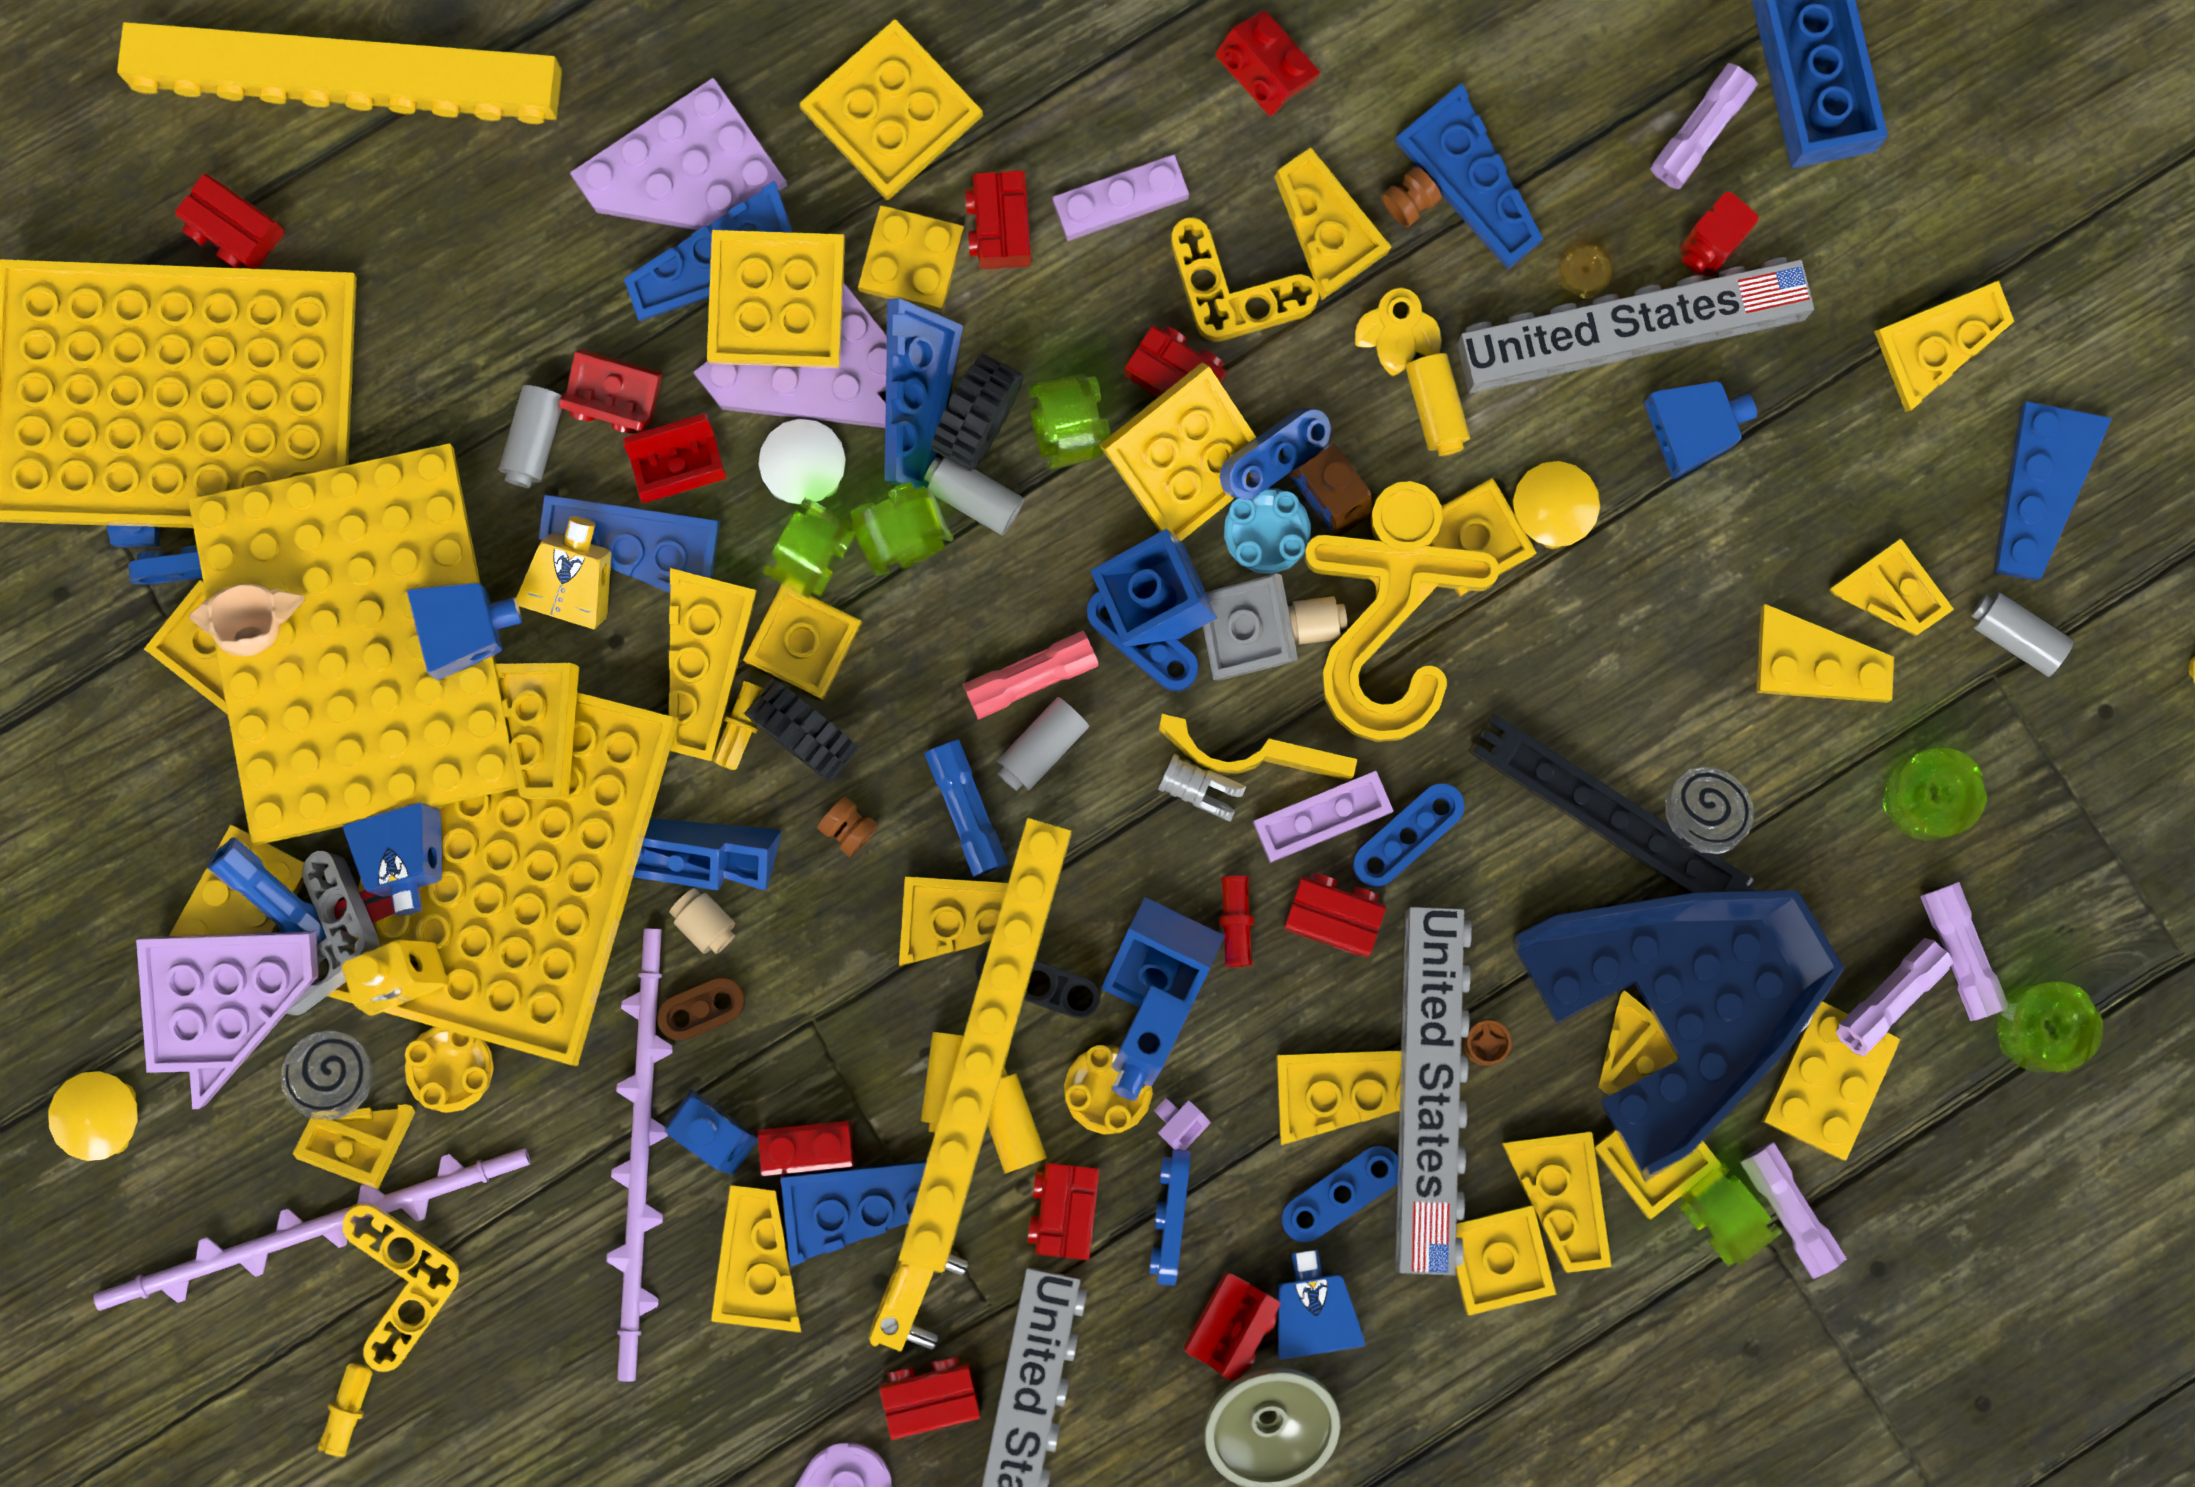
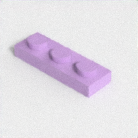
[1052,155,1189,241]
[1253,771,1393,863]

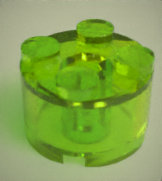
[1029,373,1111,470]
[850,482,954,576]
[762,496,856,599]
[1883,748,1987,841]
[1997,981,2103,1073]
[1679,1161,1783,1267]

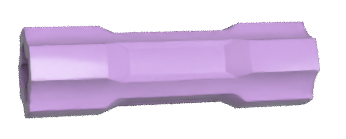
[1650,63,1758,189]
[1920,882,2010,1021]
[1835,938,1953,1056]
[1739,1142,1847,1279]

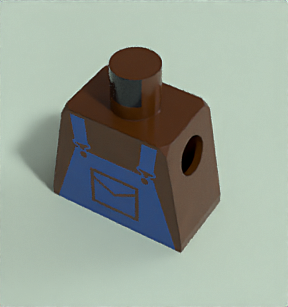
[1288,443,1372,537]

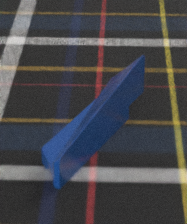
[633,818,781,890]

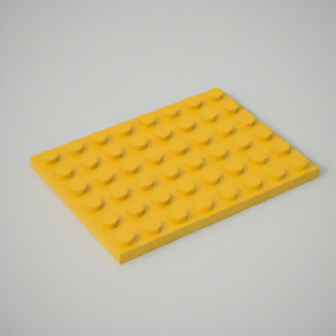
[0,259,357,528]
[188,443,518,845]
[327,692,679,1066]

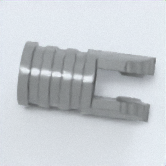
[1158,754,1246,822]

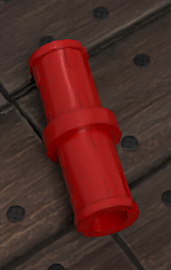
[1219,876,1255,968]

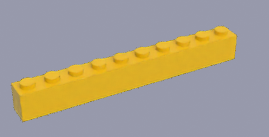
[117,22,562,124]
[899,818,1071,1273]

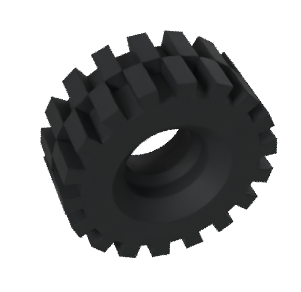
[931,353,1024,471]
[744,679,859,783]

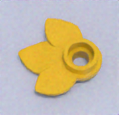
[1355,288,1441,376]

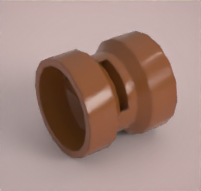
[1381,167,1442,228]
[817,796,879,858]
[1462,1020,1512,1066]

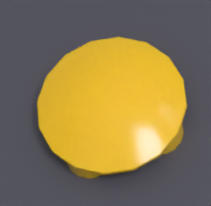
[1511,461,1600,549]
[405,1026,494,1113]
[1064,1045,1153,1135]
[48,1071,138,1161]

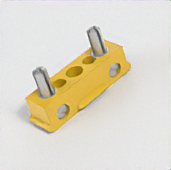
[867,1254,968,1352]

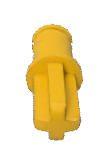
[713,681,764,770]
[317,1363,372,1457]

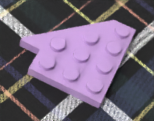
[570,78,787,230]
[693,282,887,428]
[136,931,319,1109]

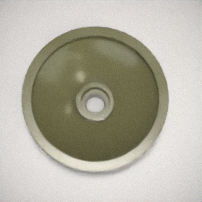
[1204,1368,1340,1487]

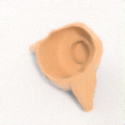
[190,584,305,656]

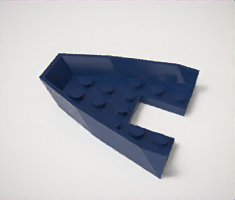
[1513,890,1845,1183]

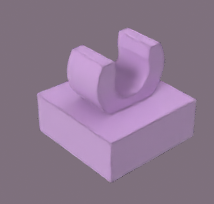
[1154,1098,1211,1150]

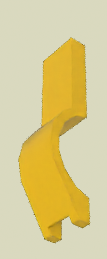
[1159,714,1357,781]

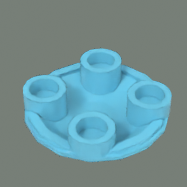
[1224,488,1311,574]

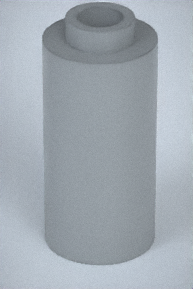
[498,385,562,488]
[924,457,1025,536]
[1971,592,2074,677]
[997,697,1090,791]

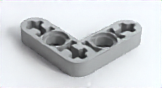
[286,851,379,1015]

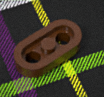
[657,978,745,1041]

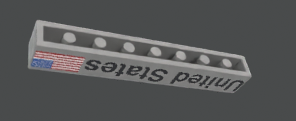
[1457,257,1815,394]
[1395,907,1471,1275]
[982,1267,1087,1487]

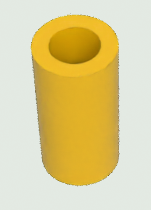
[1405,353,1470,456]
[920,1032,964,1133]
[987,1068,1047,1174]

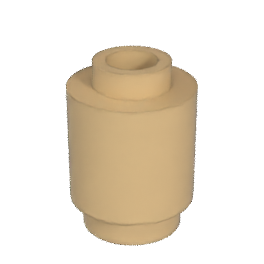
[1288,596,1347,645]
[669,888,736,954]

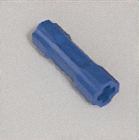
[924,740,1009,878]
[206,838,327,945]

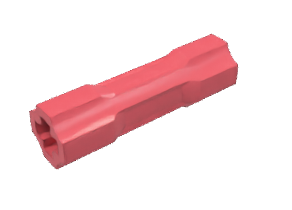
[963,631,1099,720]

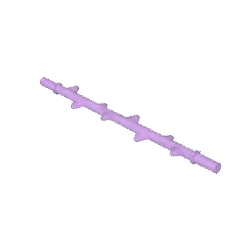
[606,929,673,1381]
[94,1147,530,1311]

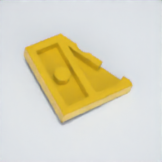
[1829,539,1954,636]
[1598,990,1678,1096]
[293,1104,416,1190]

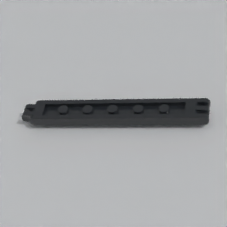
[1468,714,1755,894]

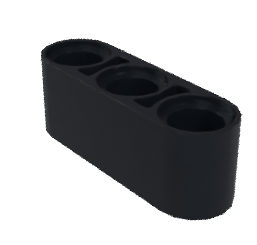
[975,949,1100,1019]

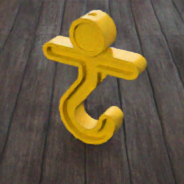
[1305,481,1500,742]

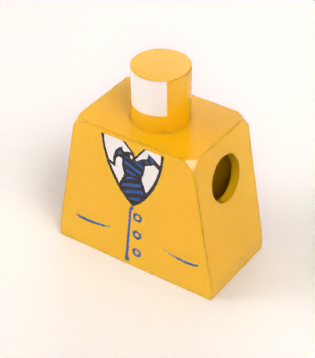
[516,516,611,629]
[341,940,449,1016]

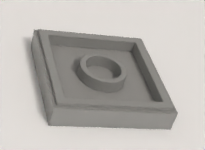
[1203,574,1298,681]

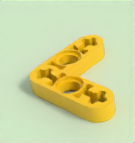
[1171,218,1319,342]
[342,1202,459,1372]

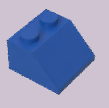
[1090,529,1217,647]
[1101,897,1225,1007]

